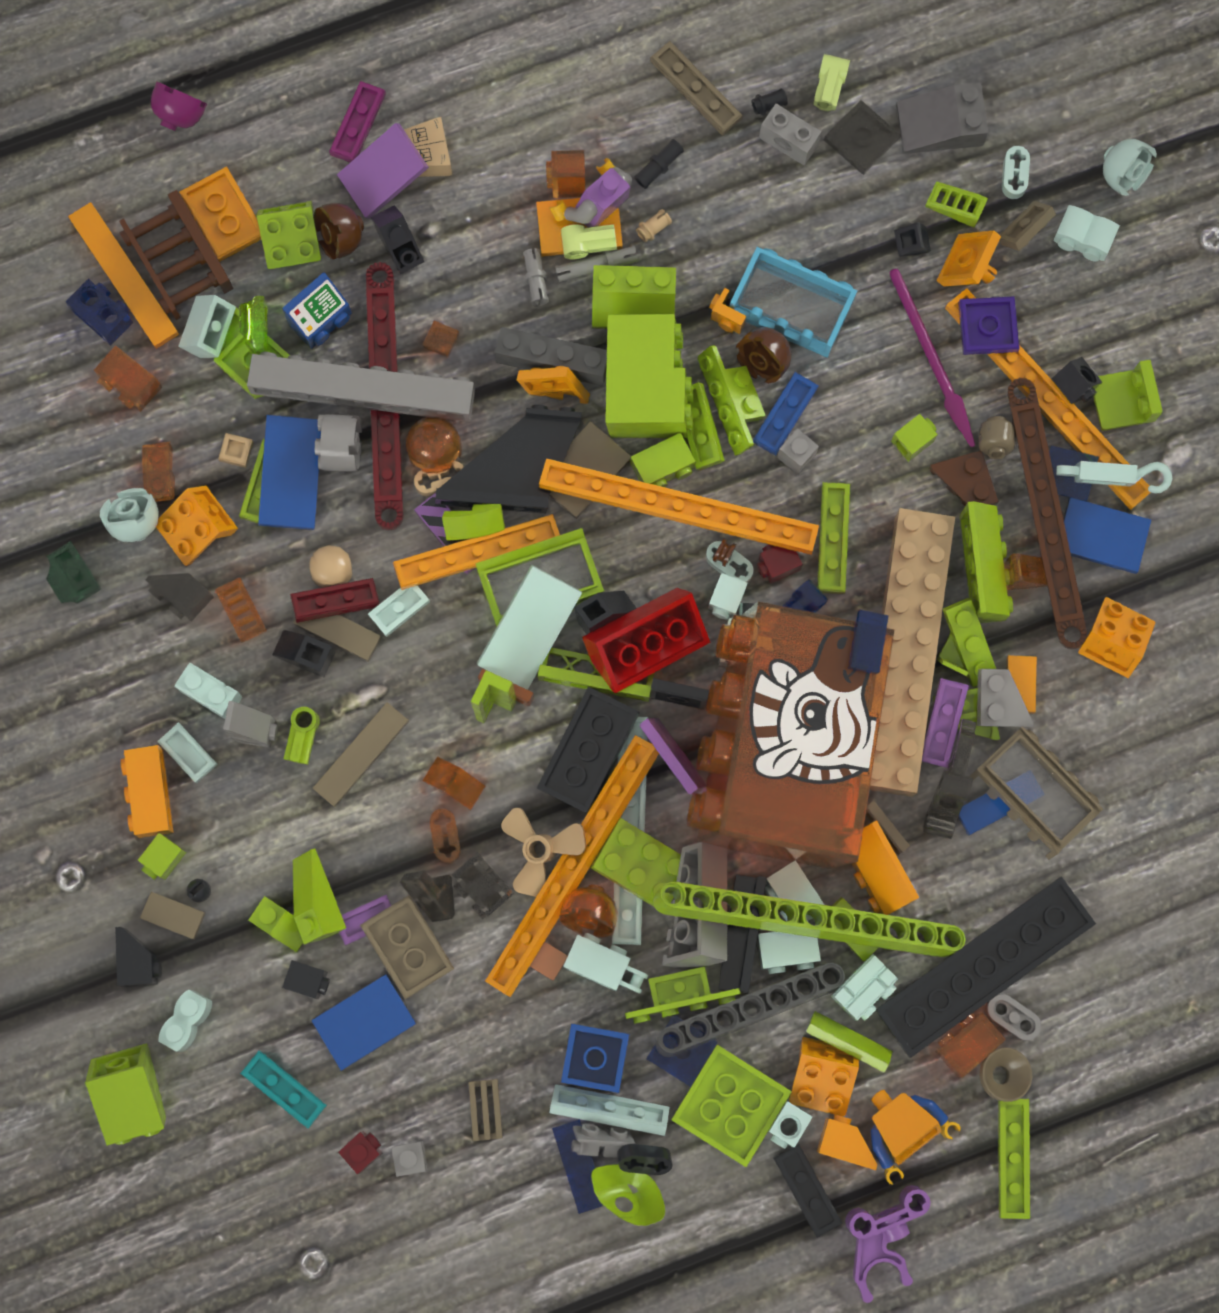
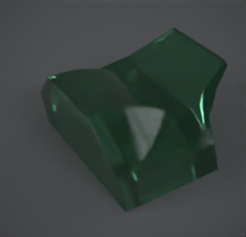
[46,541,102,604]

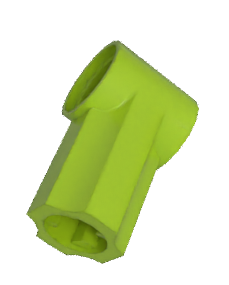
[283,707,320,765]

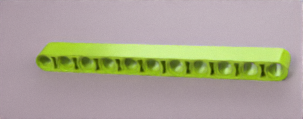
[653,881,966,957]

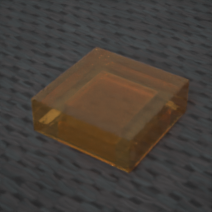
[423,320,459,358]

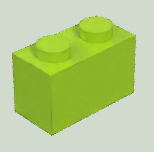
[630,432,696,487]

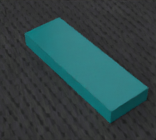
[240,1050,327,1129]

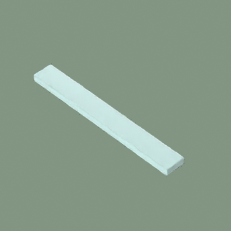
[612,717,648,945]

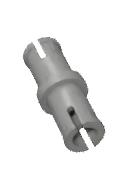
[523,248,549,306]

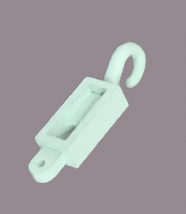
[1056,461,1173,494]

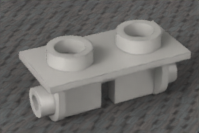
[572,1124,635,1158]

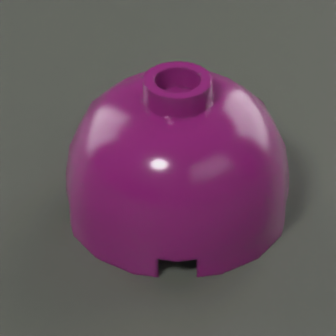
[151,81,207,132]

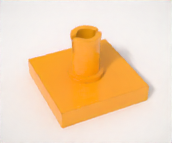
[936,230,1001,287]

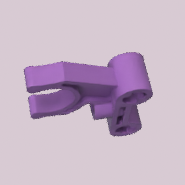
[845,1185,931,1303]

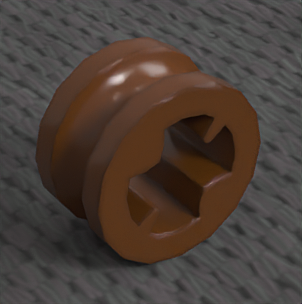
[713,538,737,567]

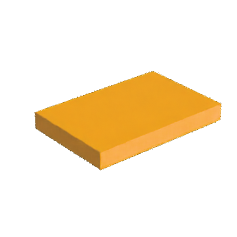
[179,166,262,262]
[536,198,623,257]

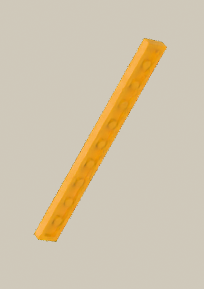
[945,288,1151,510]
[539,458,819,555]
[485,735,659,997]

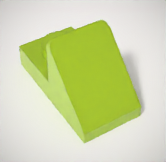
[249,896,303,952]

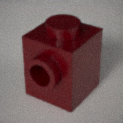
[757,545,803,584]
[338,1131,383,1175]

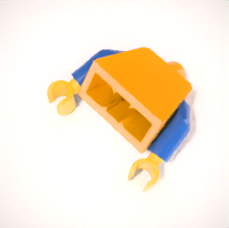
[870,1090,960,1185]

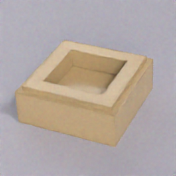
[218,433,254,468]

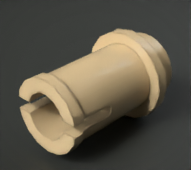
[636,209,672,242]

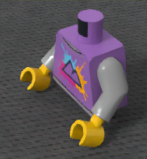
[549,158,632,227]

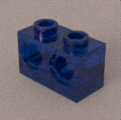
[65,278,133,346]

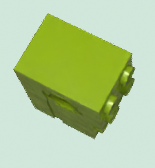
[605,314,694,438]

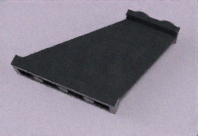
[435,405,582,514]

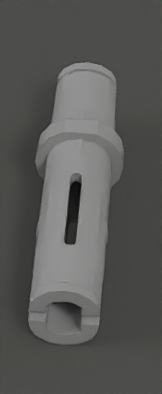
[555,245,638,283]

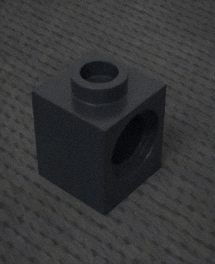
[1051,357,1103,404]
[282,960,330,1000]

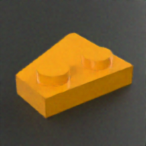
[517,366,590,404]

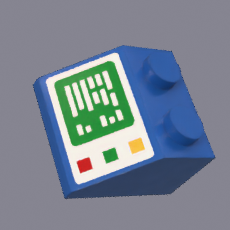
[282,272,352,349]

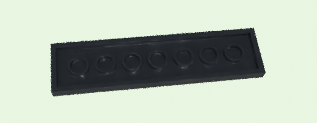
[875,876,1096,1058]

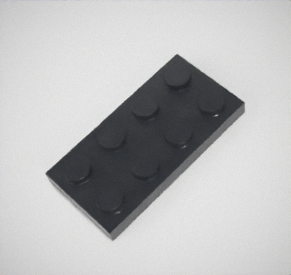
[537,687,640,813]

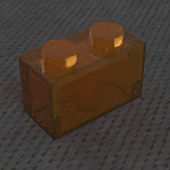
[546,150,585,198]
[94,345,162,412]
[935,1013,1006,1078]

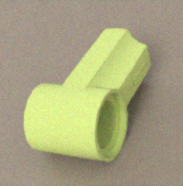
[813,54,850,111]
[561,224,617,260]

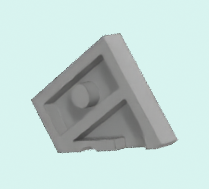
[977,669,1033,727]

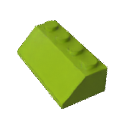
[959,501,1013,623]

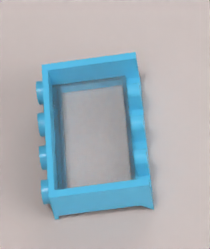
[729,247,858,358]

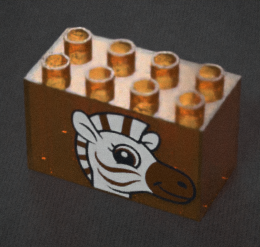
[687,601,895,869]

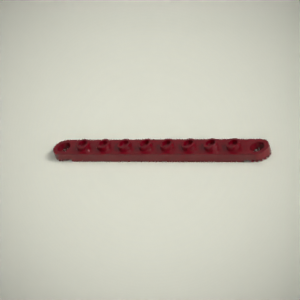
[366,262,404,530]

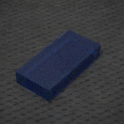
[848,610,889,674]

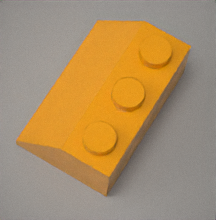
[839,820,919,915]

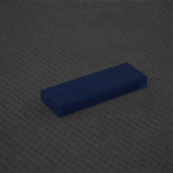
[552,1119,604,1214]

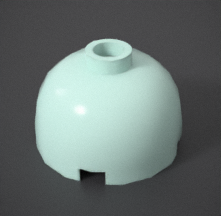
[1103,139,1157,196]
[100,488,159,542]

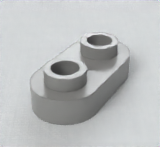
[986,994,1041,1041]

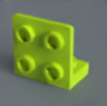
[257,201,321,269]
[1093,359,1163,431]

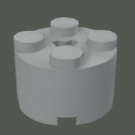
[315,414,362,471]

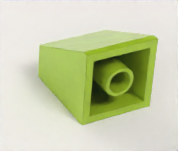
[85,1043,166,1146]

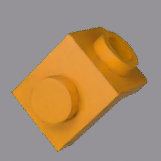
[709,288,746,334]

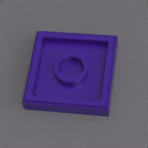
[958,296,1019,355]

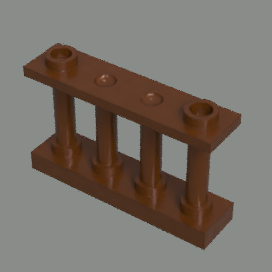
[119,190,234,320]

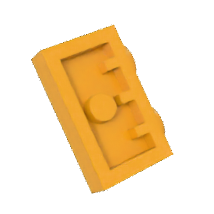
[156,486,238,566]
[1078,597,1155,678]
[789,1037,859,1116]

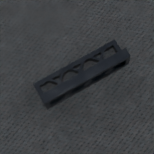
[718,875,766,994]

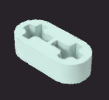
[1002,146,1030,199]
[706,541,754,583]

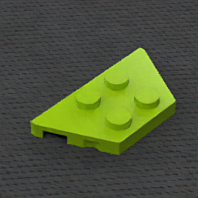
[214,307,290,399]

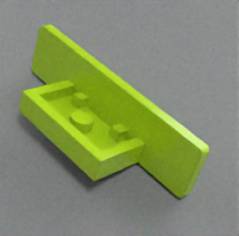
[697,345,766,456]
[625,967,741,1024]

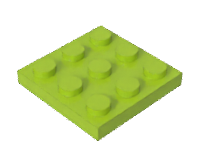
[671,1045,792,1167]

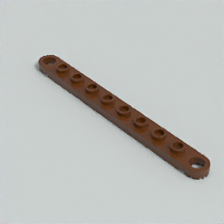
[1007,378,1087,649]

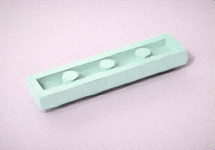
[549,1084,670,1136]

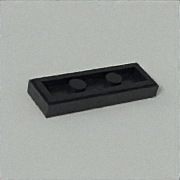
[773,1144,843,1238]

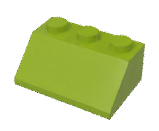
[592,265,676,329]

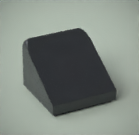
[894,222,931,257]

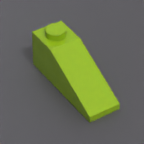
[293,849,346,945]

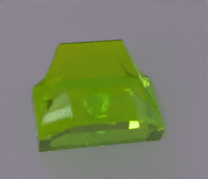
[239,296,268,355]

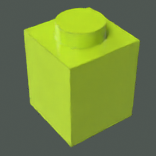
[891,414,938,462]
[138,833,187,880]

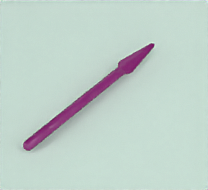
[889,269,975,447]

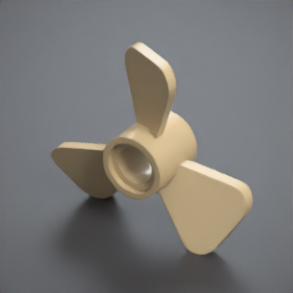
[501,808,586,897]

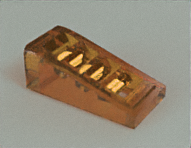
[215,578,267,643]

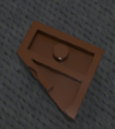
[929,451,999,506]

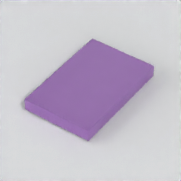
[337,123,429,219]
[640,718,708,794]

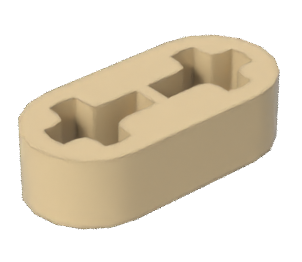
[414,461,464,497]

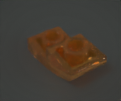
[142,442,175,502]

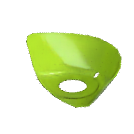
[591,1164,665,1226]

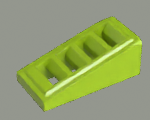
[925,181,988,228]

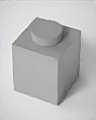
[777,428,819,475]
[392,1141,428,1177]

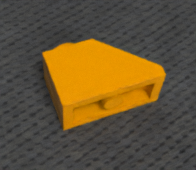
[817,1114,878,1170]

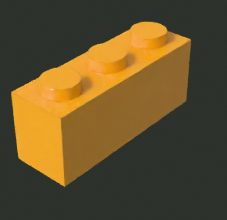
[121,745,174,838]

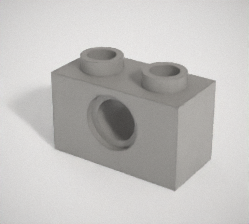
[759,104,822,166]

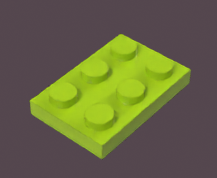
[590,818,681,907]

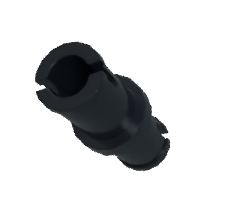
[634,139,684,189]

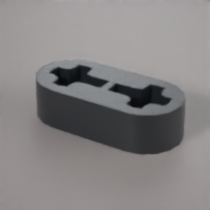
[617,1144,673,1175]

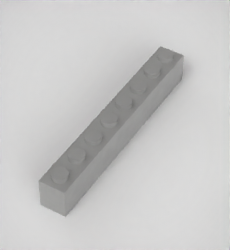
[247,352,475,422]

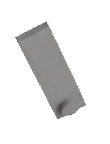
[223,701,278,748]

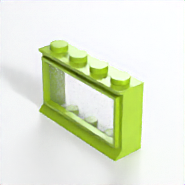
[475,528,604,627]

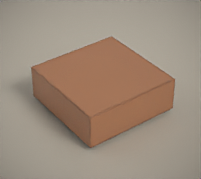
[529,942,568,981]

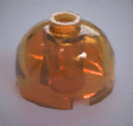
[406,416,462,473]
[559,884,618,937]

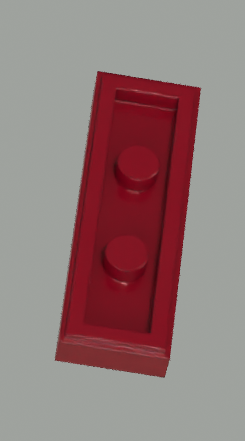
[290,578,379,623]

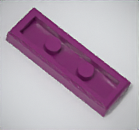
[329,81,386,162]

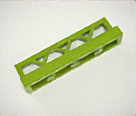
[538,647,654,702]
[471,670,517,723]

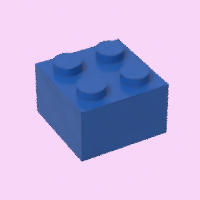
[561,1024,629,1093]

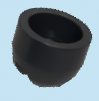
[187,879,211,902]

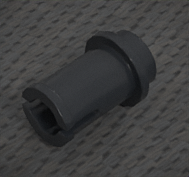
[751,88,788,116]

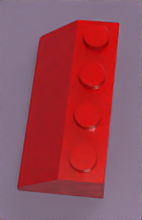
[582,588,711,693]

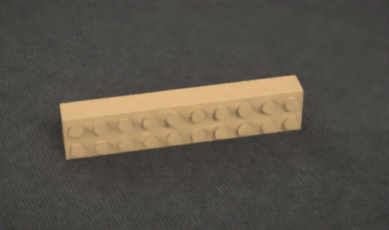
[858,508,955,797]

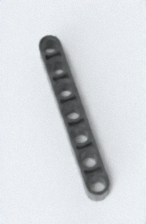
[655,962,845,1057]

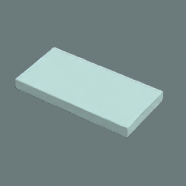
[477,565,582,690]

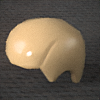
[309,545,352,588]

